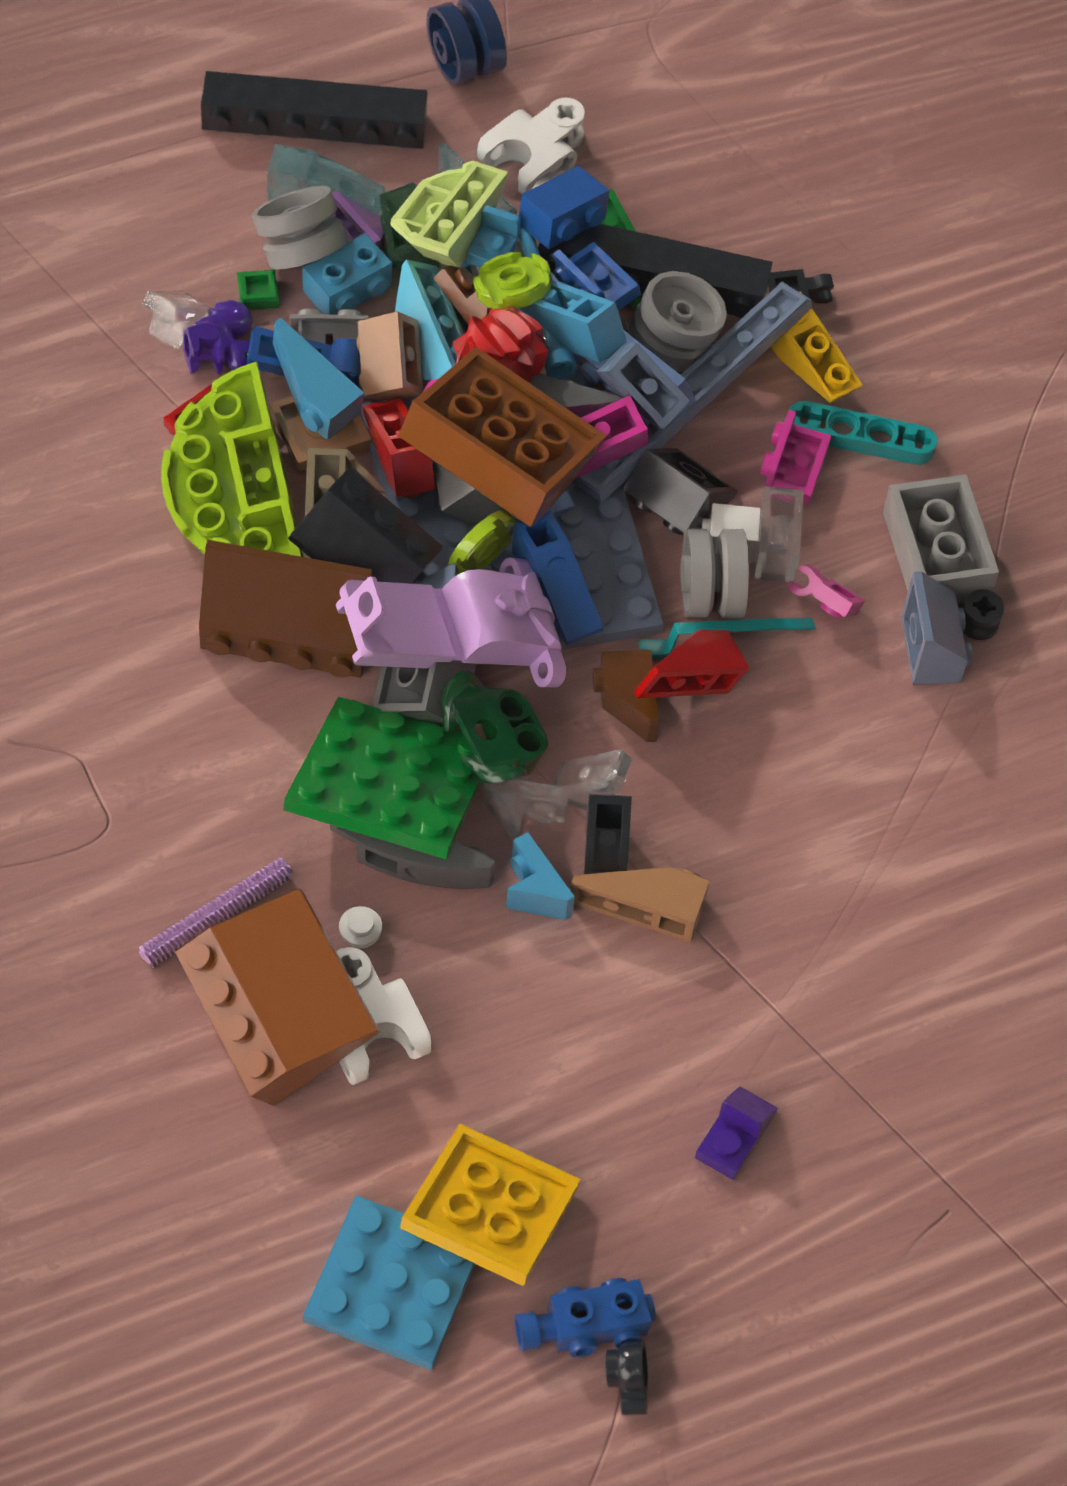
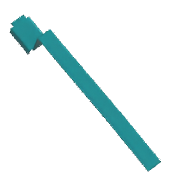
[637,618,816,660]

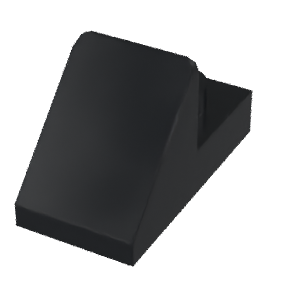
[584,793,632,875]

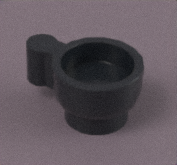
[606,1340,648,1415]

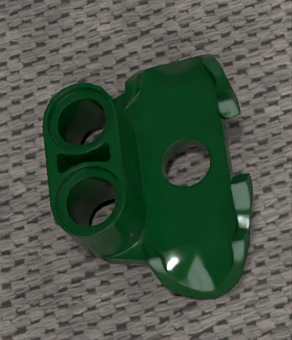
[441,670,548,784]

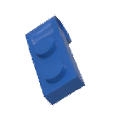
[246,326,361,388]

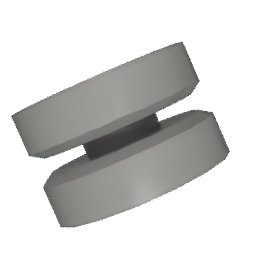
[252,186,348,269]
[628,271,727,372]
[680,529,749,618]

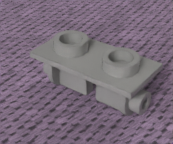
[290,309,368,344]

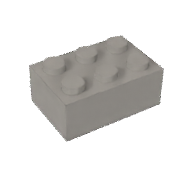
[883,474,999,604]

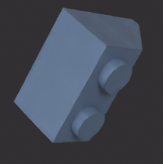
[901,571,972,685]

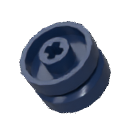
[426,0,507,85]

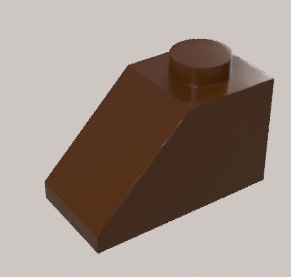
[592,650,659,742]

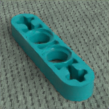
[789,401,937,465]

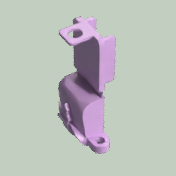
[336,557,566,688]

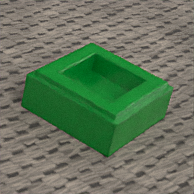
[237,270,279,310]

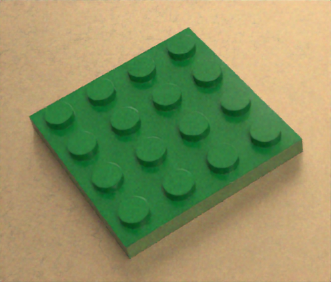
[283,696,481,859]

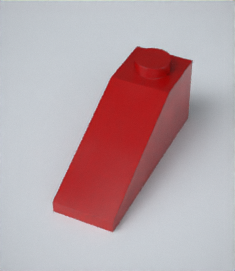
[362,398,435,498]
[634,629,750,698]

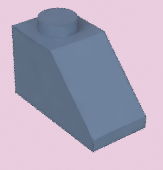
[596,343,690,429]

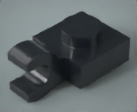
[767,269,834,304]

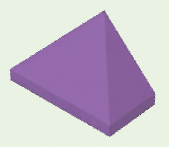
[331,191,389,252]

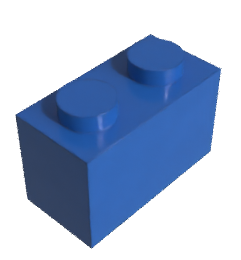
[519,166,610,249]

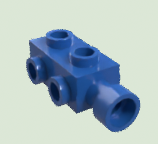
[514,1278,656,1357]

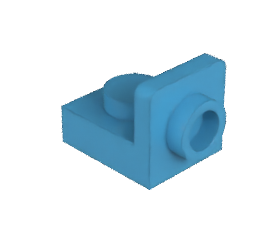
[466,206,521,267]

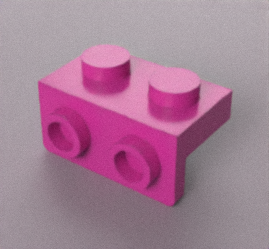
[760,410,831,505]

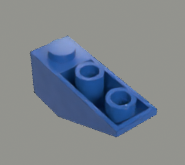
[512,511,603,645]

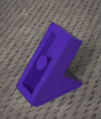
[695,1086,778,1180]

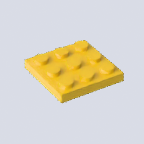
[400,1124,581,1286]

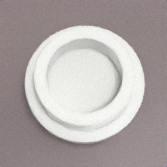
[339,906,382,949]

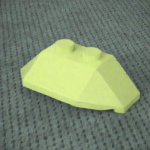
[391,160,508,268]

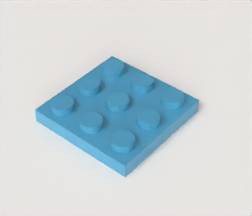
[303,1195,475,1371]

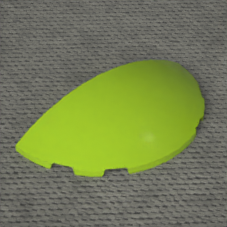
[161,361,303,557]

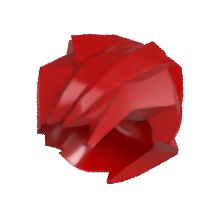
[452,306,548,382]

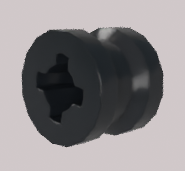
[963,589,1004,640]

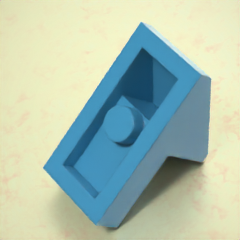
[506,832,575,920]

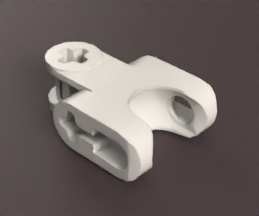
[476,97,585,194]
[336,947,431,1085]

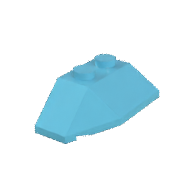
[395,260,468,381]

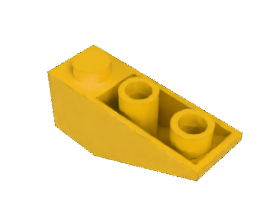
[771,292,863,403]

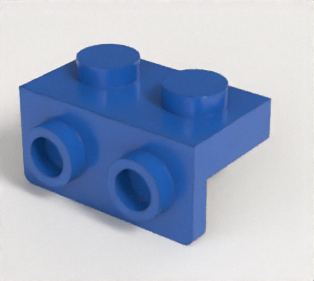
[552,242,641,311]

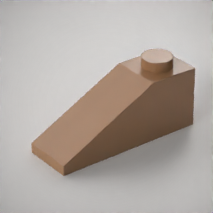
[571,867,710,943]

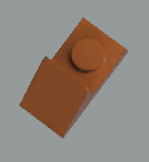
[433,265,493,325]

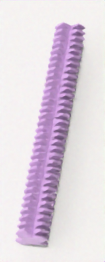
[139,857,294,968]

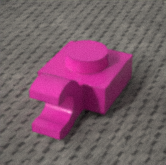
[789,564,865,618]

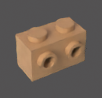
[357,311,423,401]

